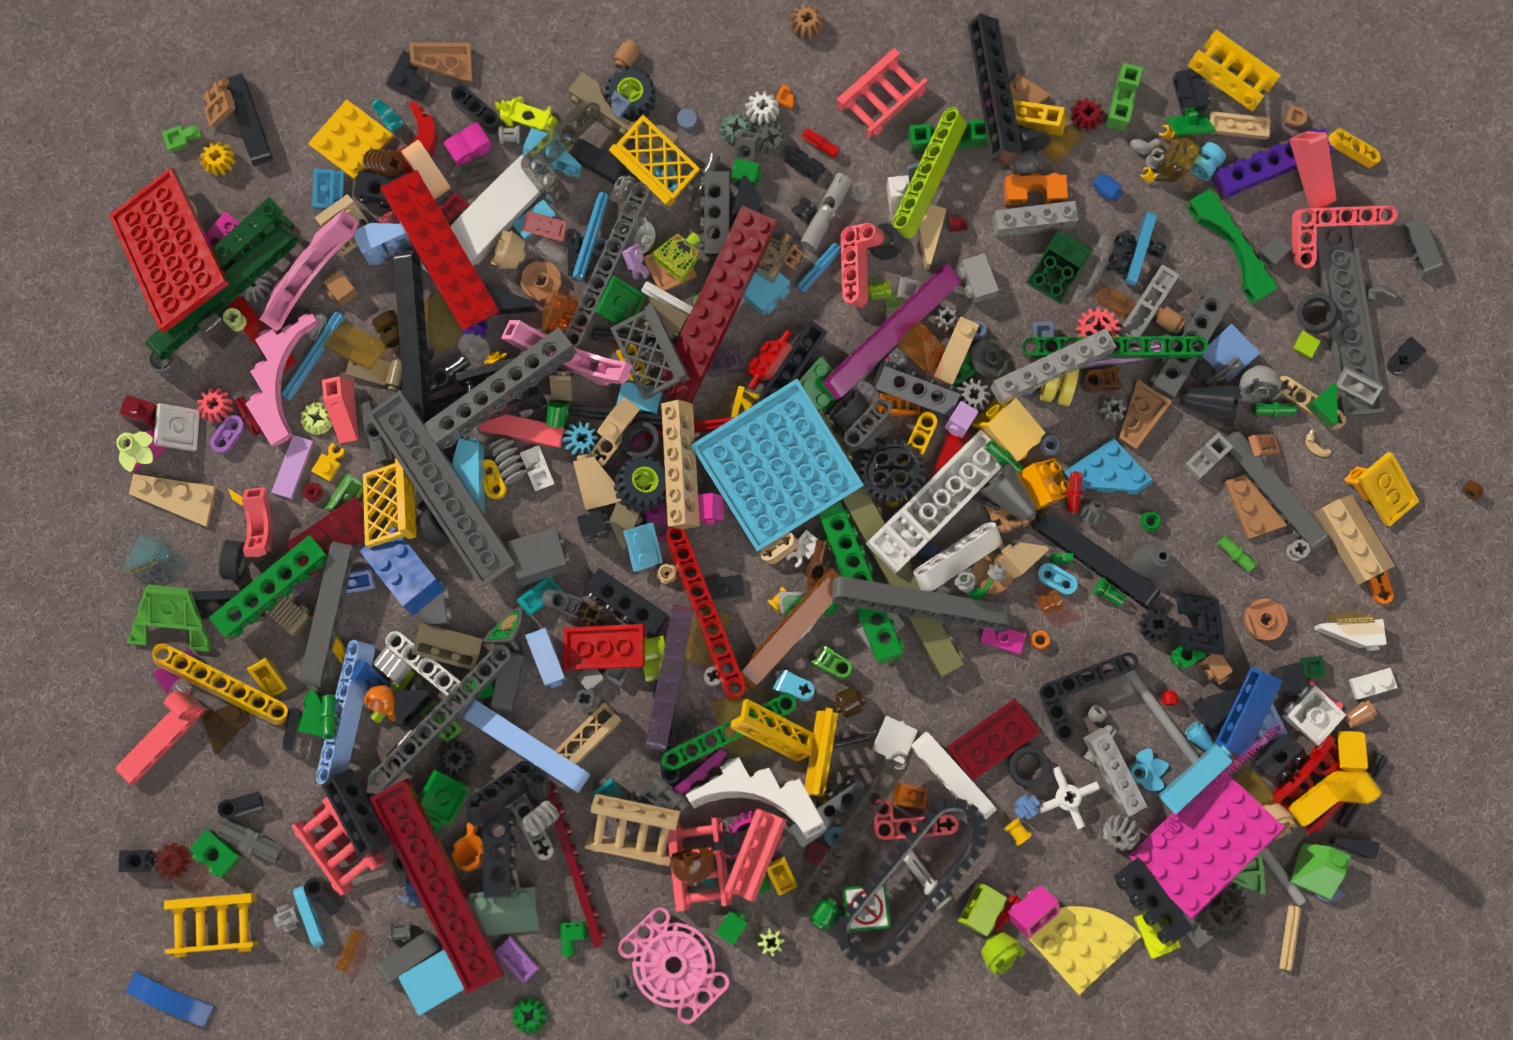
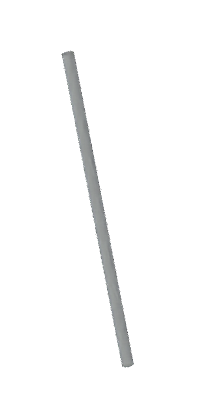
[1122,657,1307,906]

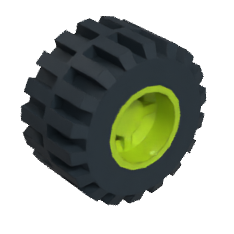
[605,67,656,123]
[614,455,666,513]

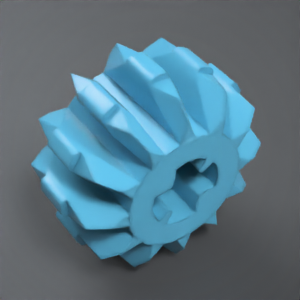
[562,421,598,456]

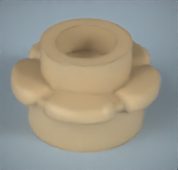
[656,564,677,584]

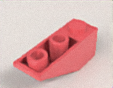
[322,376,359,444]

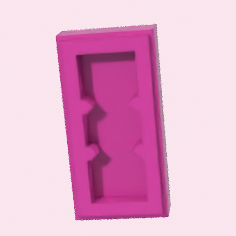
[979,629,1026,655]

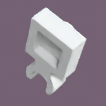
[786,530,818,568]

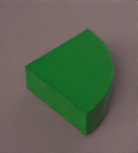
[1049,553,1073,565]

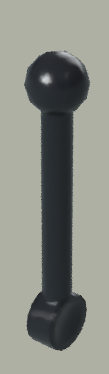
[971,496,1000,511]

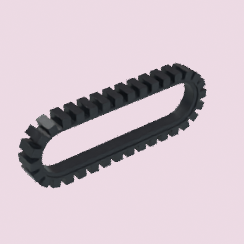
[836,797,988,968]

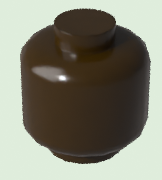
[833,687,866,718]

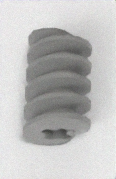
[489,439,528,485]

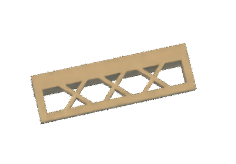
[555,703,622,765]

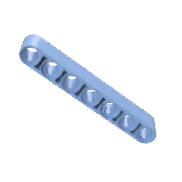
[316,640,375,785]
[461,700,590,793]

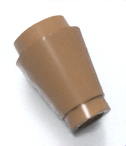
[1344,701,1378,728]

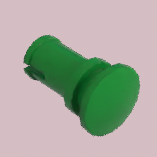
[1092,577,1126,607]

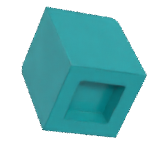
[591,778,624,798]

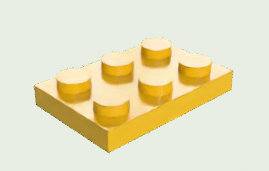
[1358,452,1419,527]

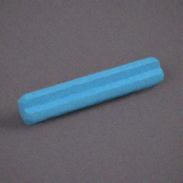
[797,243,841,292]

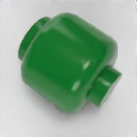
[810,897,842,930]

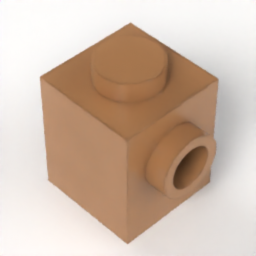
[324,270,358,306]

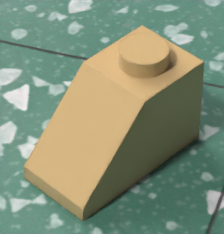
[597,397,640,444]
[998,542,1049,579]

